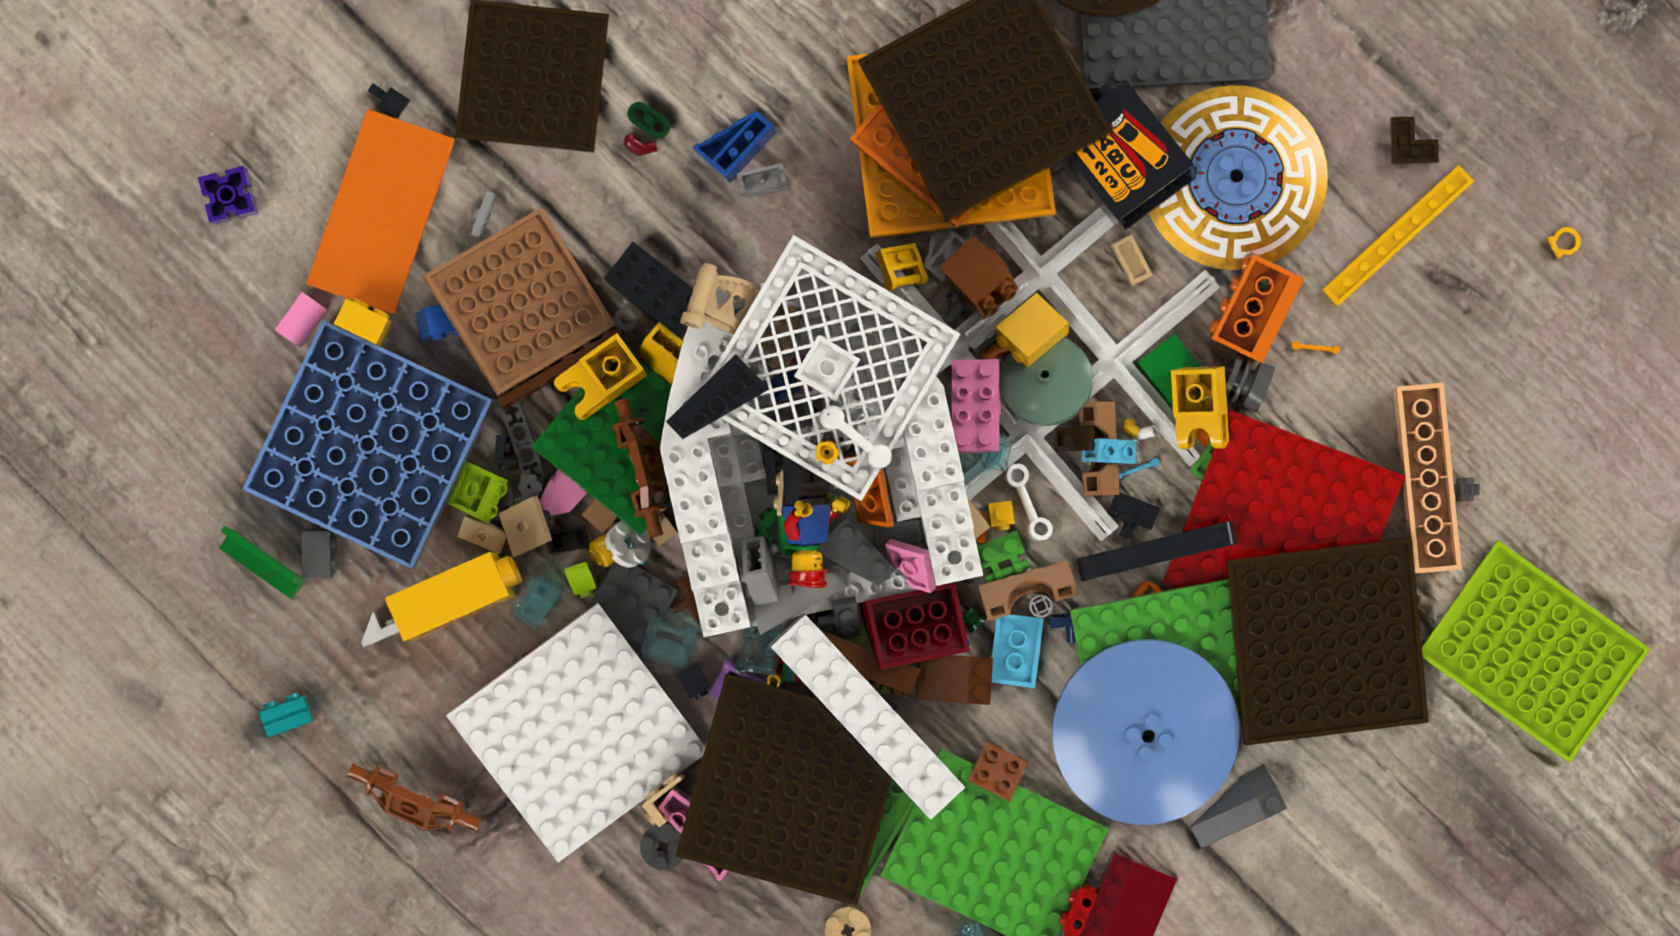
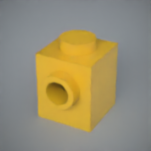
[987,501,1015,531]

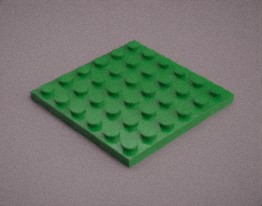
[532,345,672,536]

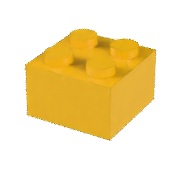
[334,298,394,347]

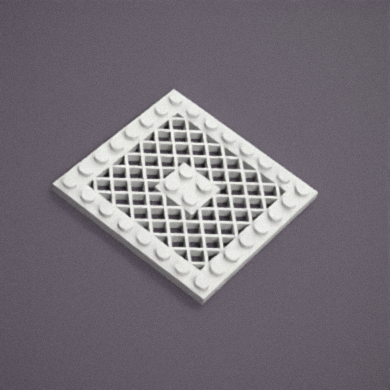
[705,235,960,501]

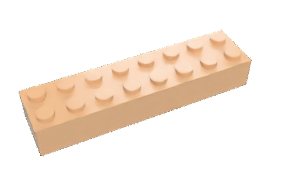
[1393,383,1462,574]

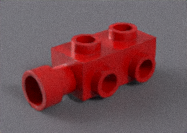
[1059,884,1099,936]

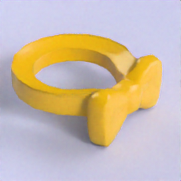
[1547,227,1581,259]

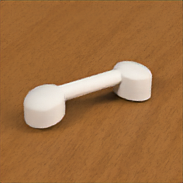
[819,406,892,469]
[1004,464,1053,541]

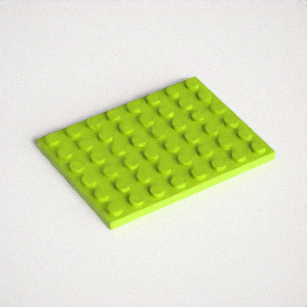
[1422,540,1651,763]

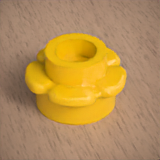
[815,440,839,464]

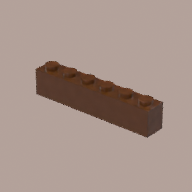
[782,619,921,698]

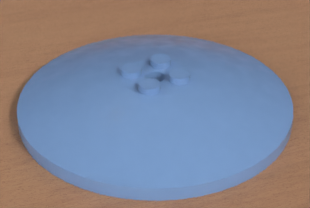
[1052,639,1240,825]

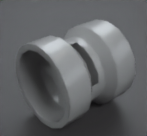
[1028,595,1053,618]

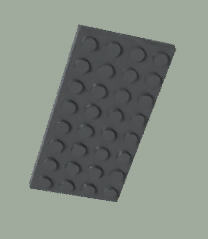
[1080,0,1271,90]

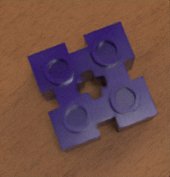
[198,166,259,225]

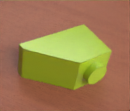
[564,561,598,599]

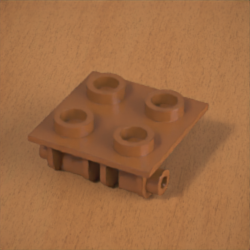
[968,741,1028,802]

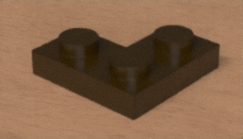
[1390,117,1439,164]

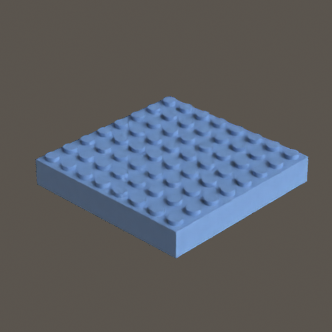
[243,320,495,569]

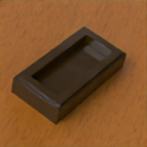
[1054,427,1095,451]

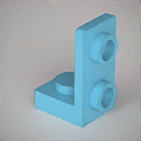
[1082,439,1137,464]

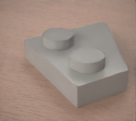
[924,228,967,282]

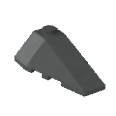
[1191,765,1287,848]

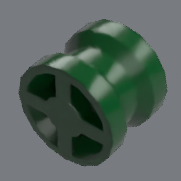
[962,604,987,633]

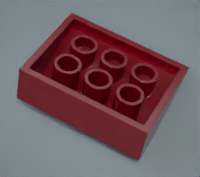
[859,582,970,670]
[1080,851,1177,936]

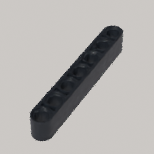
[1076,521,1237,581]

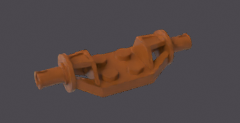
[612,398,669,538]
[347,763,482,832]

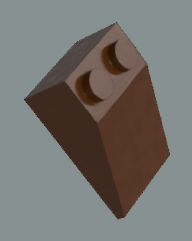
[916,655,993,705]

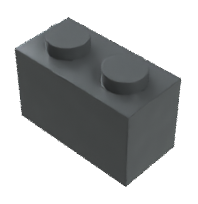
[301,531,337,578]

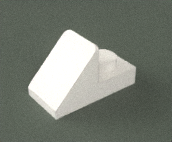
[361,612,399,647]

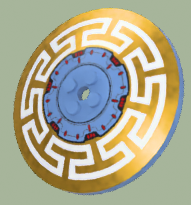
[1149,85,1328,271]

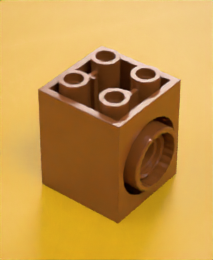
[939,236,1019,320]

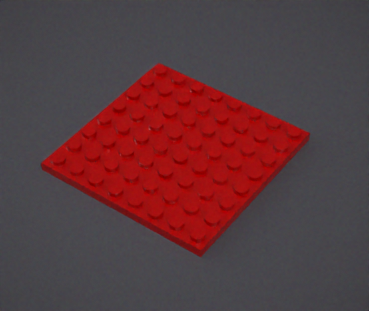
[1162,409,1405,589]

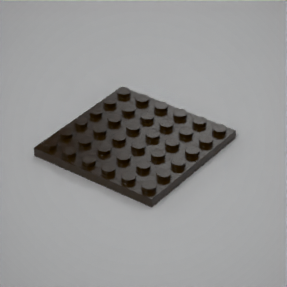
[455,0,609,153]

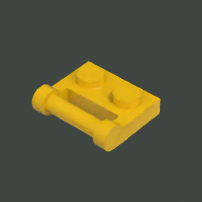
[875,243,928,291]

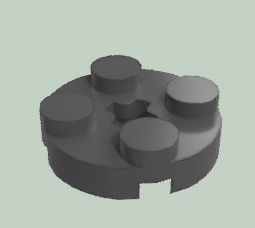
[640,823,683,870]

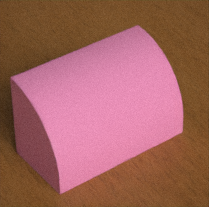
[275,292,328,347]

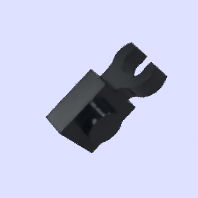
[368,83,410,119]

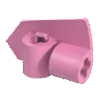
[539,469,587,516]

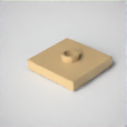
[499,496,552,557]

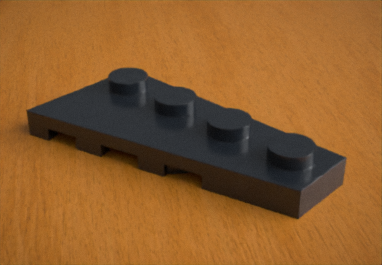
[666,354,770,439]

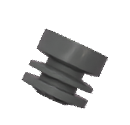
[1225,353,1275,412]

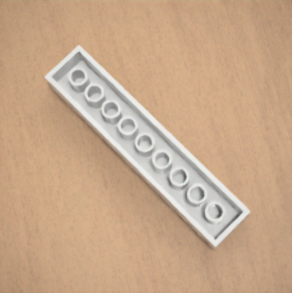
[769,613,965,820]

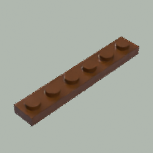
[498,328,624,411]

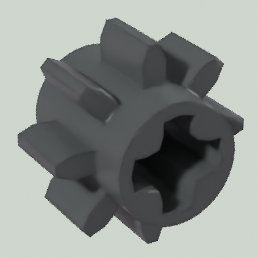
[1454,478,1480,501]

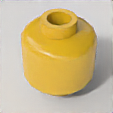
[588,533,615,567]

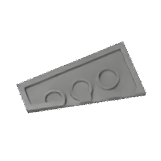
[750,565,845,635]

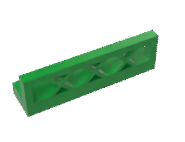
[219,526,306,600]

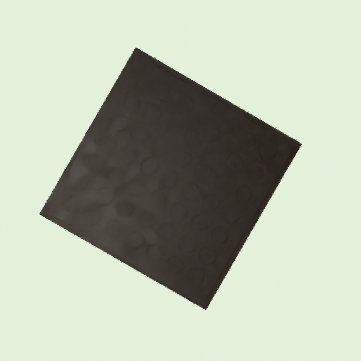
[858,0,1112,223]
[1226,537,1429,746]
[675,674,892,906]

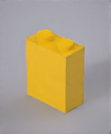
[996,293,1069,367]
[636,322,683,385]

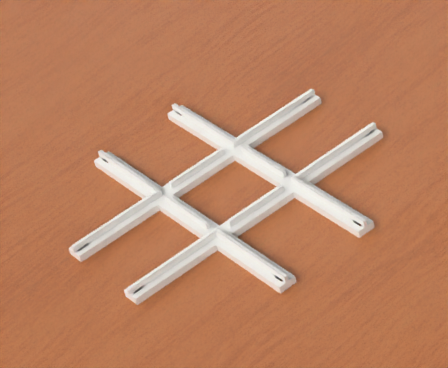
[860,207,1220,542]

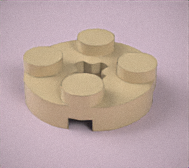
[825,907,871,936]

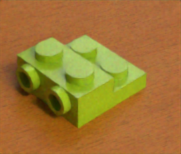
[447,461,508,523]

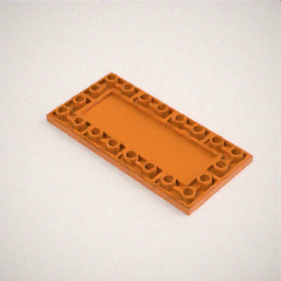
[306,109,456,315]

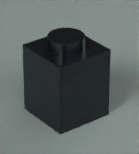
[676,662,711,700]

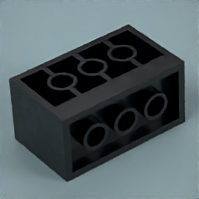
[604,242,693,339]

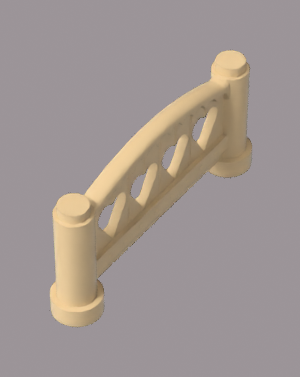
[680,263,802,369]

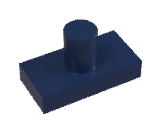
[1048,613,1076,643]

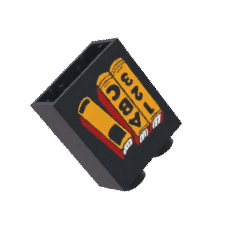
[1063,80,1196,234]

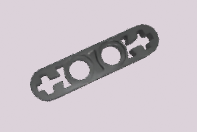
[501,403,546,485]

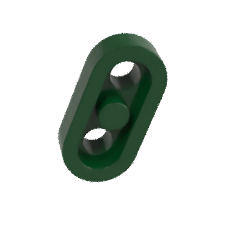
[627,102,670,139]

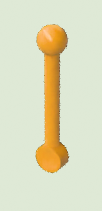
[1291,341,1340,354]

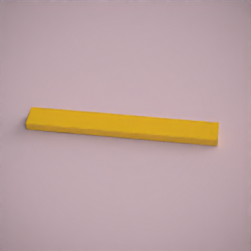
[1322,164,1474,307]

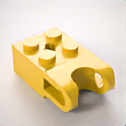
[554,333,647,420]
[1171,366,1229,449]

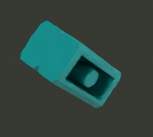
[259,692,315,738]

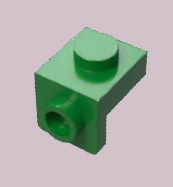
[754,507,778,543]

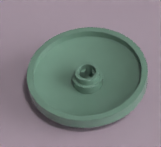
[1000,338,1093,426]

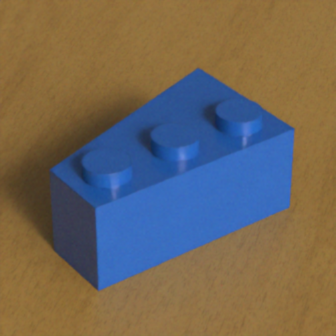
[692,111,777,183]
[415,305,459,341]

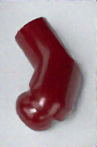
[624,134,658,156]

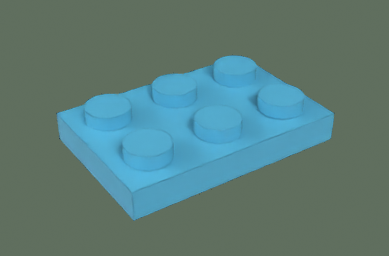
[991,614,1044,688]

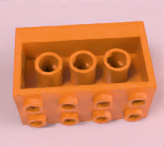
[1208,252,1304,363]

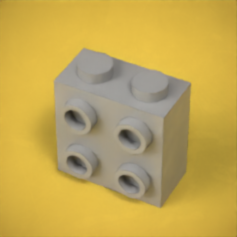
[738,536,778,606]

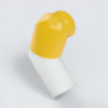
[1122,419,1157,440]

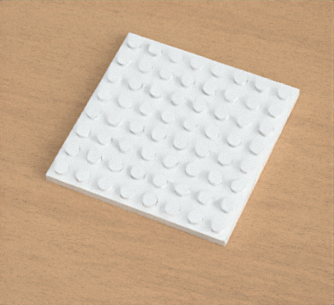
[446,603,705,862]

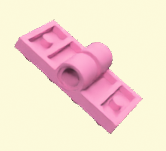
[952,359,1001,453]

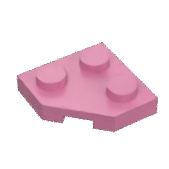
[885,539,936,593]

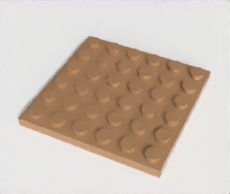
[423,208,616,396]

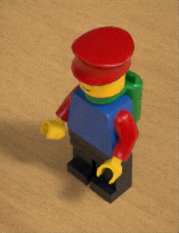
[778,458,851,588]

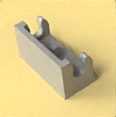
[737,163,788,199]

